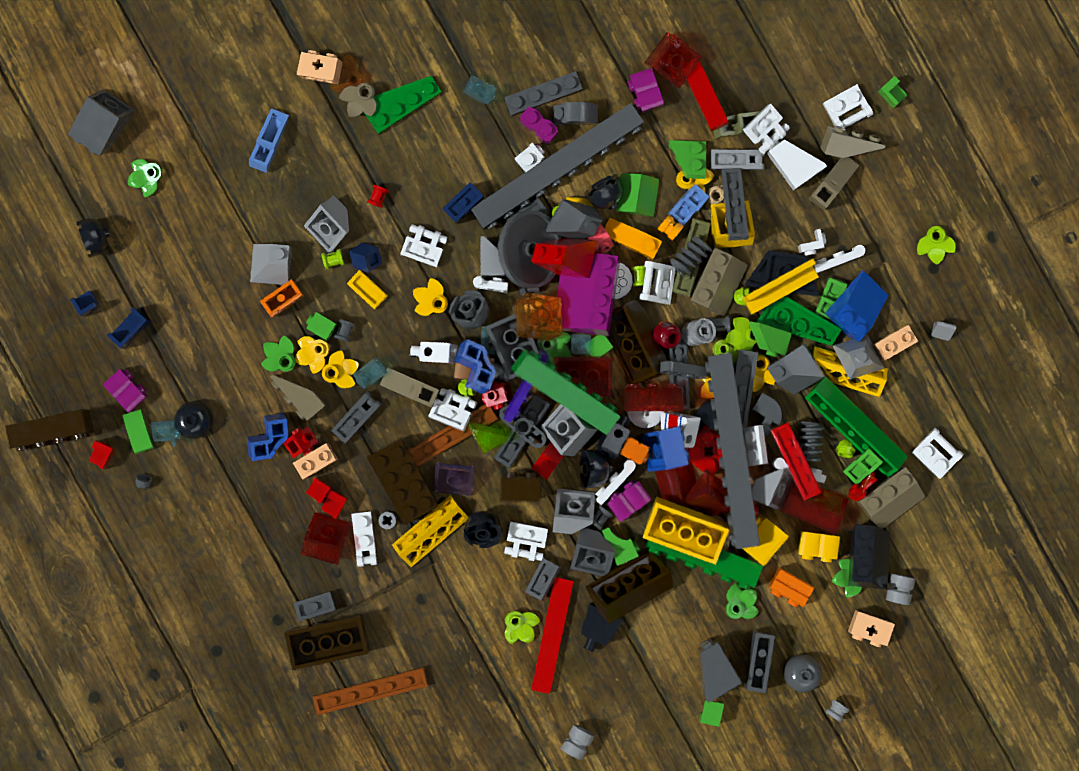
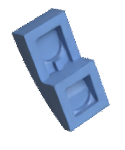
[668,184,709,226]

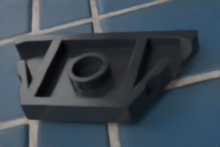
[745,250,819,297]

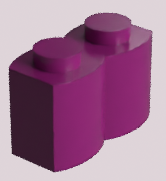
[627,68,664,113]
[520,107,558,145]
[103,369,148,413]
[607,480,652,522]

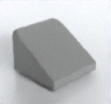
[931,321,956,341]

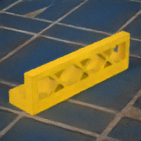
[742,259,819,315]
[812,346,888,397]
[392,496,468,567]

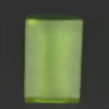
[468,422,509,454]

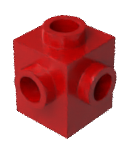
[482,381,513,410]
[284,426,319,459]

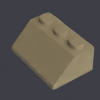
[689,248,748,317]
[857,466,925,529]

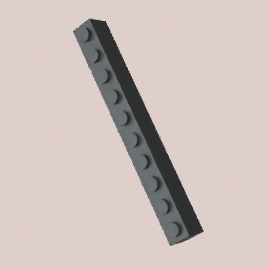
[471,103,644,230]
[705,353,760,549]

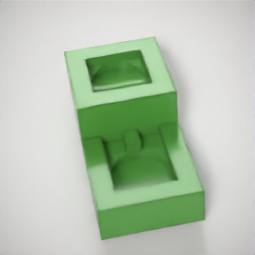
[815,276,847,321]
[123,409,154,454]
[843,448,883,484]

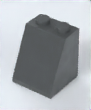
[68,89,135,156]
[698,638,741,703]

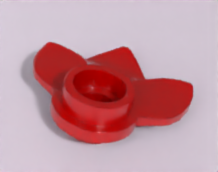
[848,472,877,501]

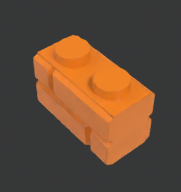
[260,279,304,318]
[619,436,650,464]
[768,567,814,608]

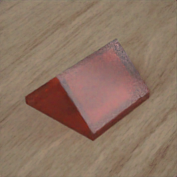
[655,462,701,505]
[684,469,730,516]

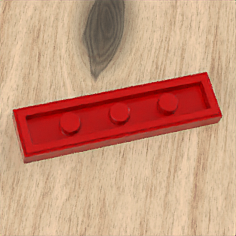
[681,58,729,131]
[771,422,822,500]

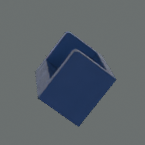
[442,182,484,224]
[107,307,151,349]

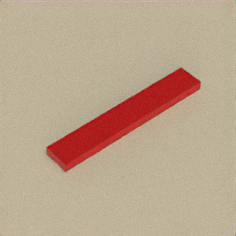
[531,577,573,694]

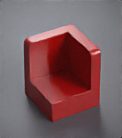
[89,440,116,469]
[306,477,333,504]
[321,489,349,519]

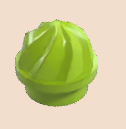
[734,287,751,306]
[458,379,476,397]
[836,439,856,458]

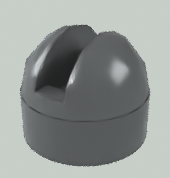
[135,473,152,490]

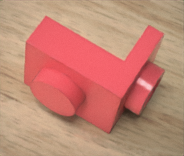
[587,223,614,254]

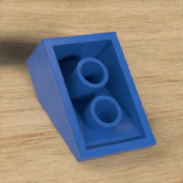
[825,270,889,342]
[640,426,689,472]

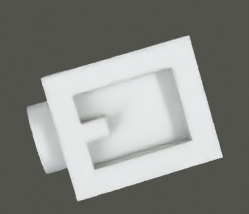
[514,143,545,172]

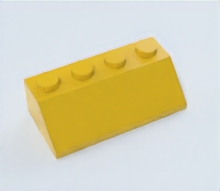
[643,497,729,565]

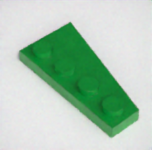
[363,76,442,135]
[756,296,842,346]

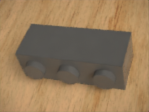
[744,630,775,693]

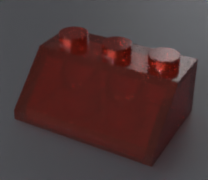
[554,357,612,397]
[623,384,683,411]
[780,480,848,535]

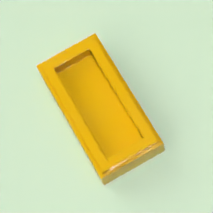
[347,270,388,310]

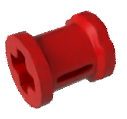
[367,185,389,208]

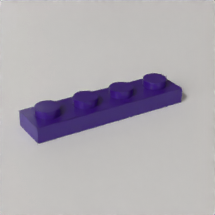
[503,349,550,423]

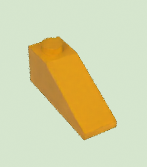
[604,218,662,260]

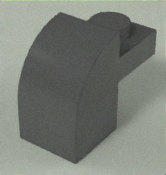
[553,102,598,125]
[751,393,782,436]

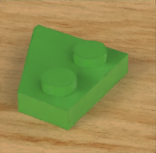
[669,140,706,179]

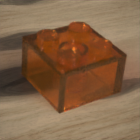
[516,293,562,341]

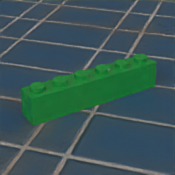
[511,349,621,435]
[805,376,908,478]
[645,540,763,590]

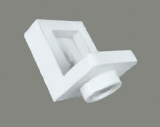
[798,229,826,256]

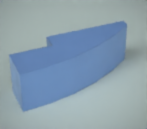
[249,108,289,173]

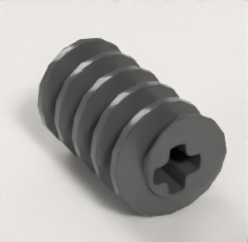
[670,236,713,278]
[799,422,825,462]

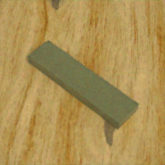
[672,218,711,297]

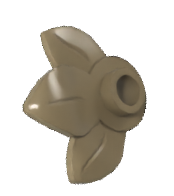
[339,83,376,117]

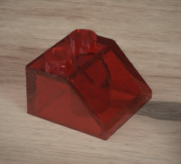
[644,32,702,88]
[301,512,351,565]

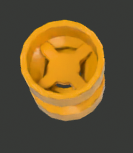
[658,214,684,241]

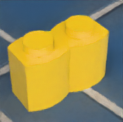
[798,531,840,562]

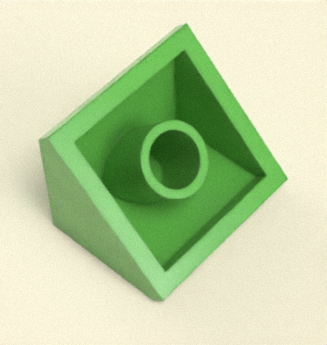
[616,173,659,217]

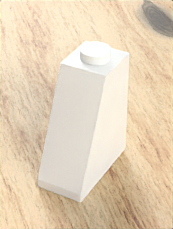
[767,140,827,190]

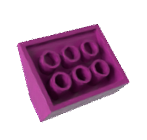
[552,254,620,336]

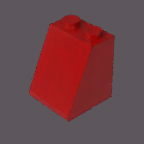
[531,238,598,278]

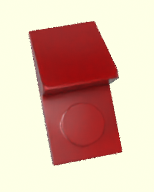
[531,441,564,480]

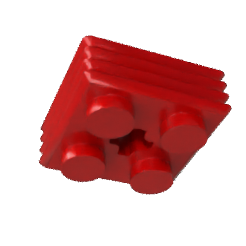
[685,425,723,478]

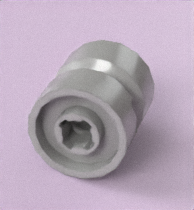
[681,318,716,346]
[885,573,916,605]
[561,724,595,760]

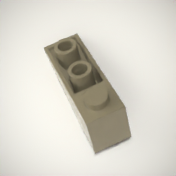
[820,126,886,158]
[808,157,859,210]
[380,367,440,408]
[270,375,326,421]

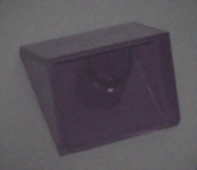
[434,462,475,496]

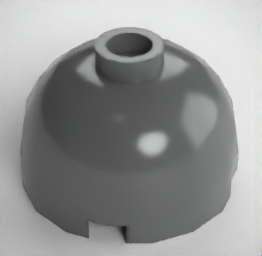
[449,290,489,329]
[783,654,822,693]

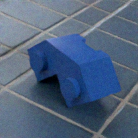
[454,339,496,394]
[247,413,288,461]

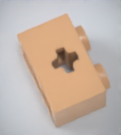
[297,50,343,84]
[872,325,918,361]
[293,443,338,480]
[848,610,895,648]

